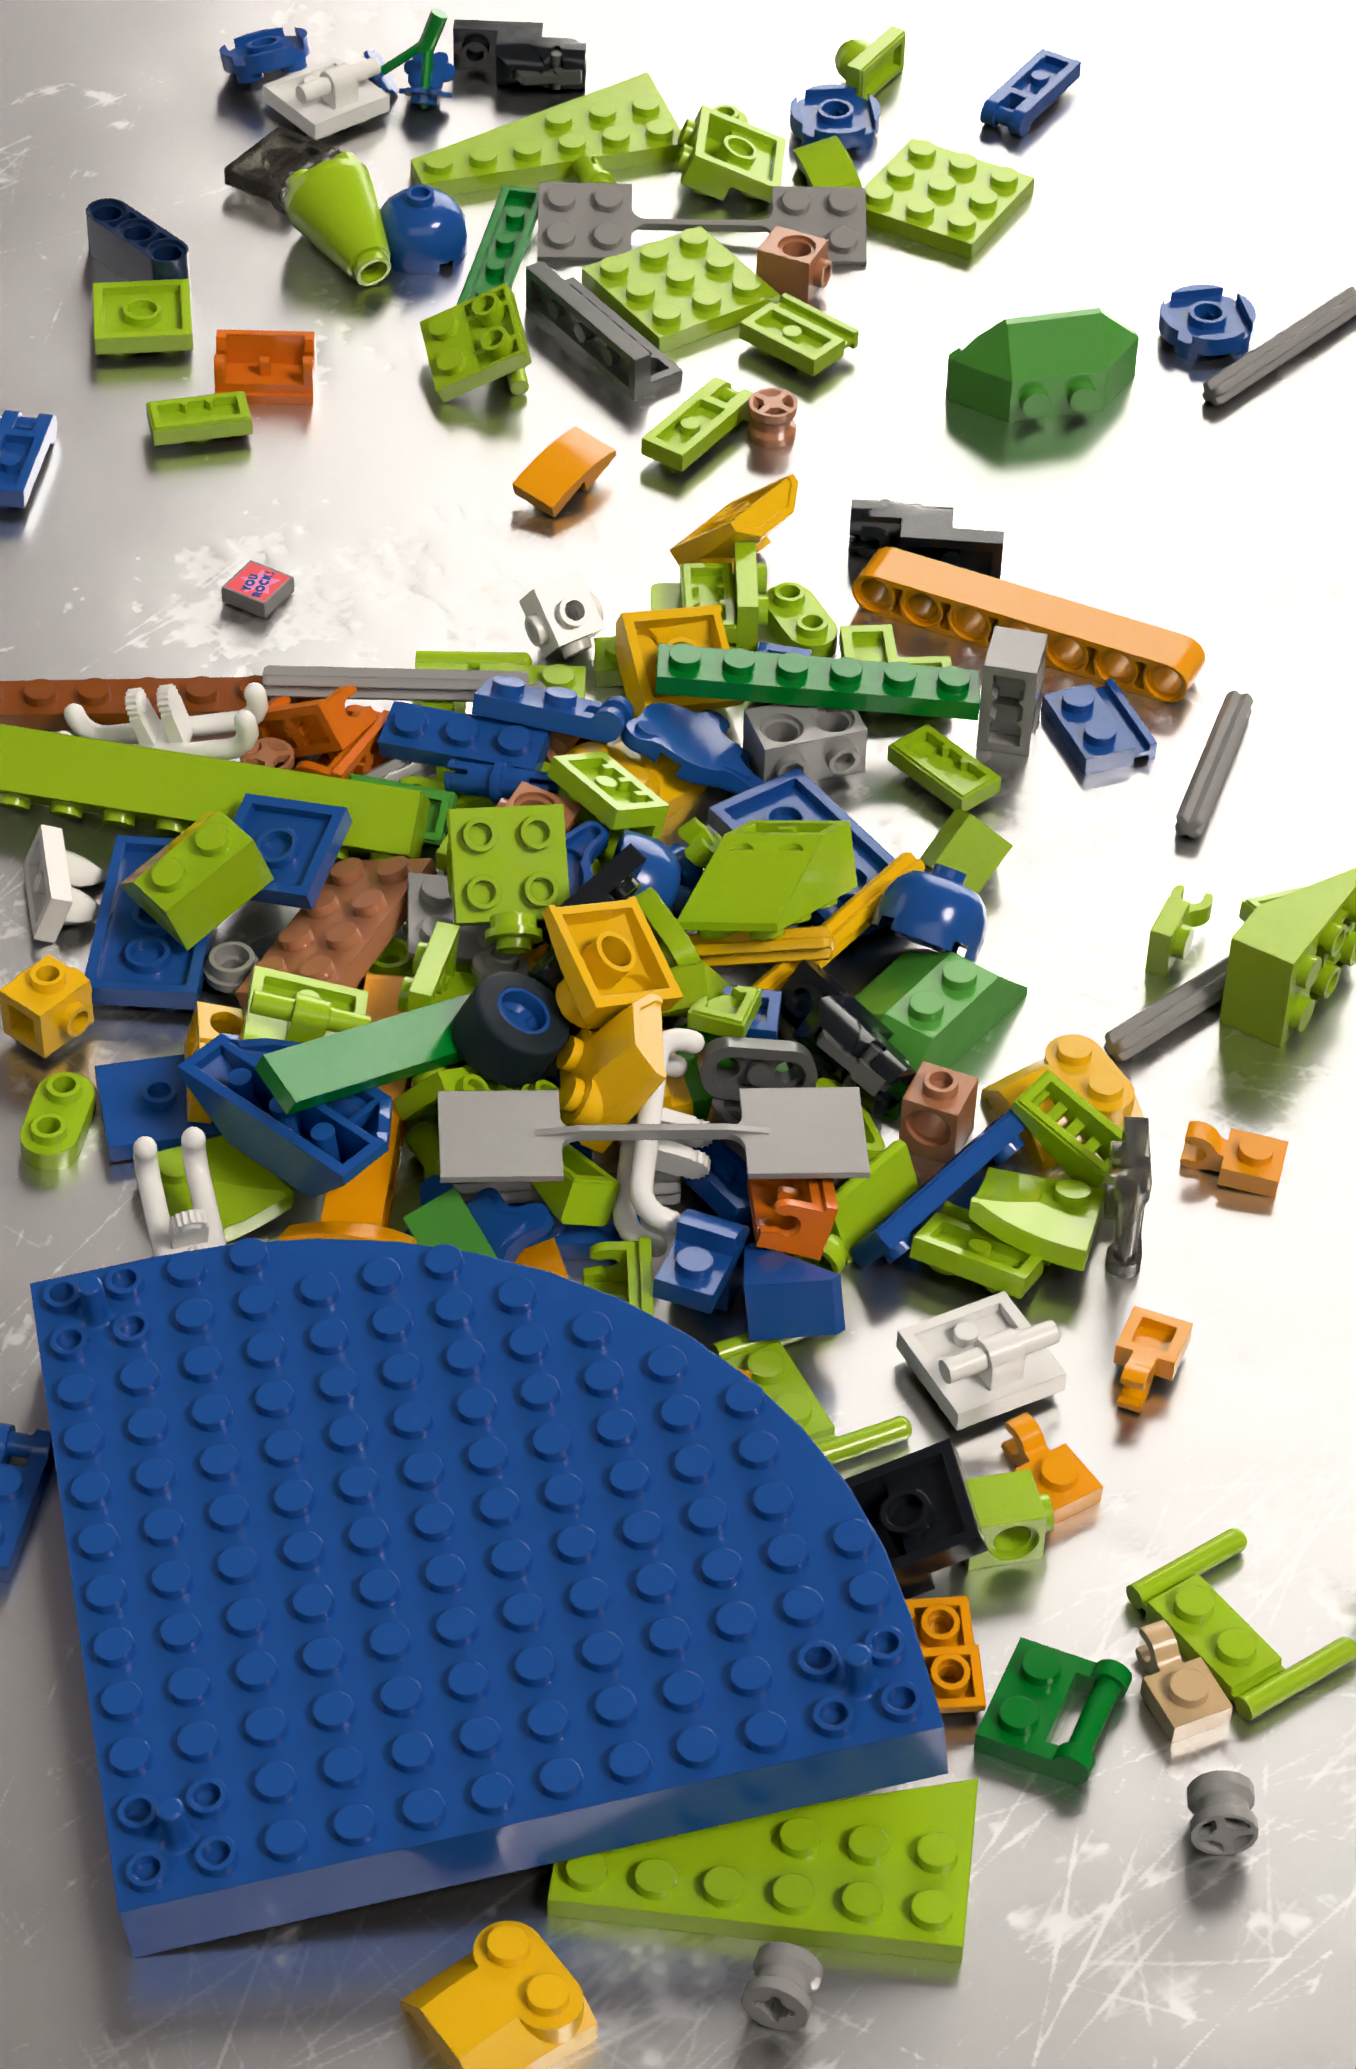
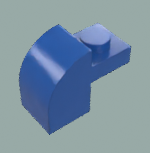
[652,1209,751,1314]

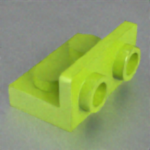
[547,752,670,840]

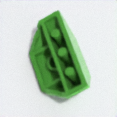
[945,307,1139,423]
[854,952,1028,1121]

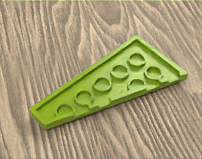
[410,72,682,196]
[547,1778,979,1963]

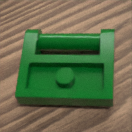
[974,1637,1132,1785]

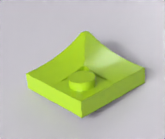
[133,1135,294,1243]
[968,1167,1106,1271]

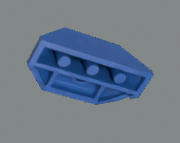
[177,1033,393,1199]

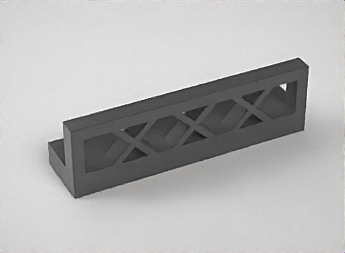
[526,261,683,401]

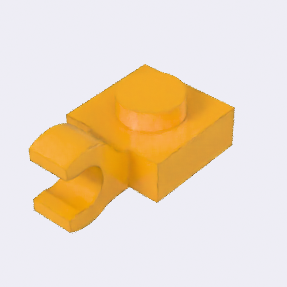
[1180,1121,1289,1198]
[1113,1306,1193,1413]
[1001,1412,1103,1525]

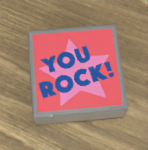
[221,560,294,618]

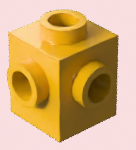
[0,954,94,1058]

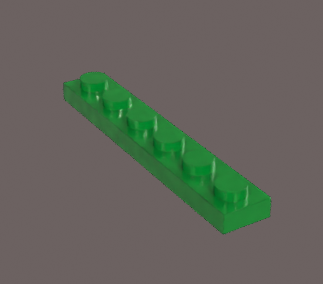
[655,643,981,720]

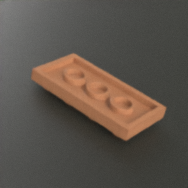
[235,856,438,1009]

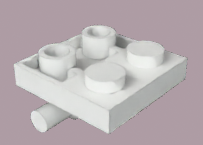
[262,56,390,140]
[896,1291,1067,1431]

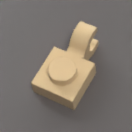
[1135,1619,1233,1744]

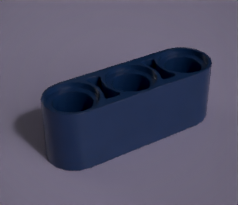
[86,198,191,292]

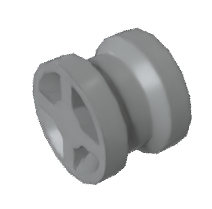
[1187,1770,1258,1855]
[741,1941,824,2031]

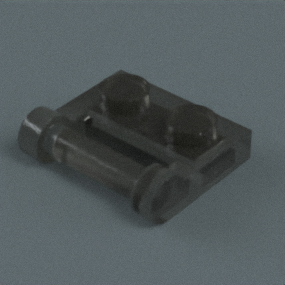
[224,126,342,214]
[1104,1117,1152,1279]

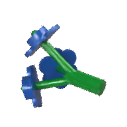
[364,9,456,109]

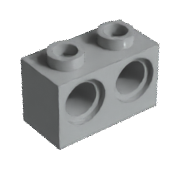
[976,626,1048,757]
[743,704,868,782]

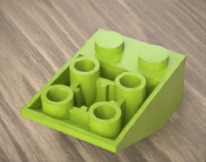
[677,820,858,940]
[1219,867,1356,1048]

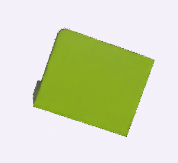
[920,808,1013,894]

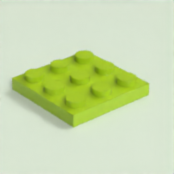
[864,138,1035,260]
[581,226,780,353]

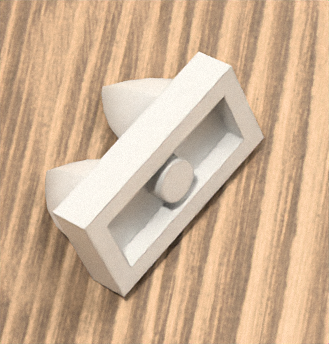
[23,824,107,943]

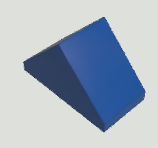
[744,1242,845,1341]

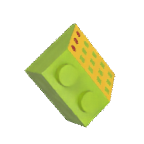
[120,810,274,951]

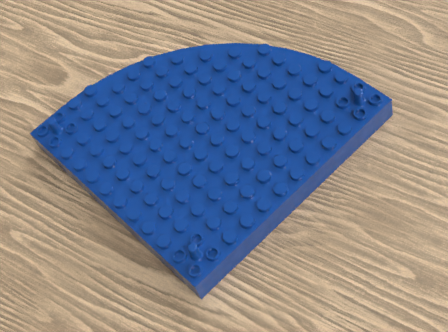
[30,1238,948,1958]

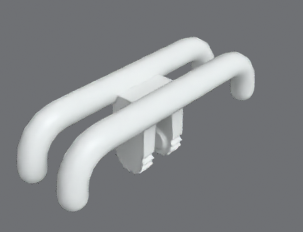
[57,682,268,760]
[613,1028,712,1258]
[133,1127,227,1257]

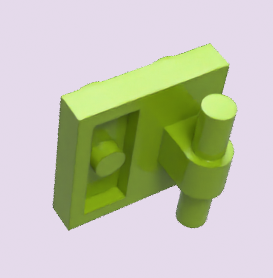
[419,282,532,402]
[241,965,371,1042]

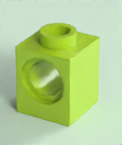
[965,1469,1054,1571]

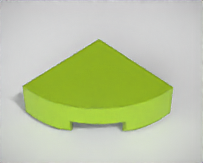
[687,986,762,1037]

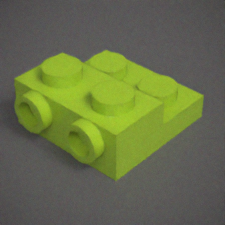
[674,105,786,204]

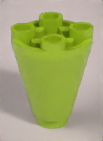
[284,152,391,286]

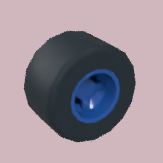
[452,971,570,1087]

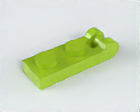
[641,377,753,472]

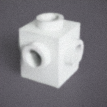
[519,570,605,659]

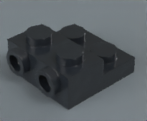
[844,1438,988,1599]

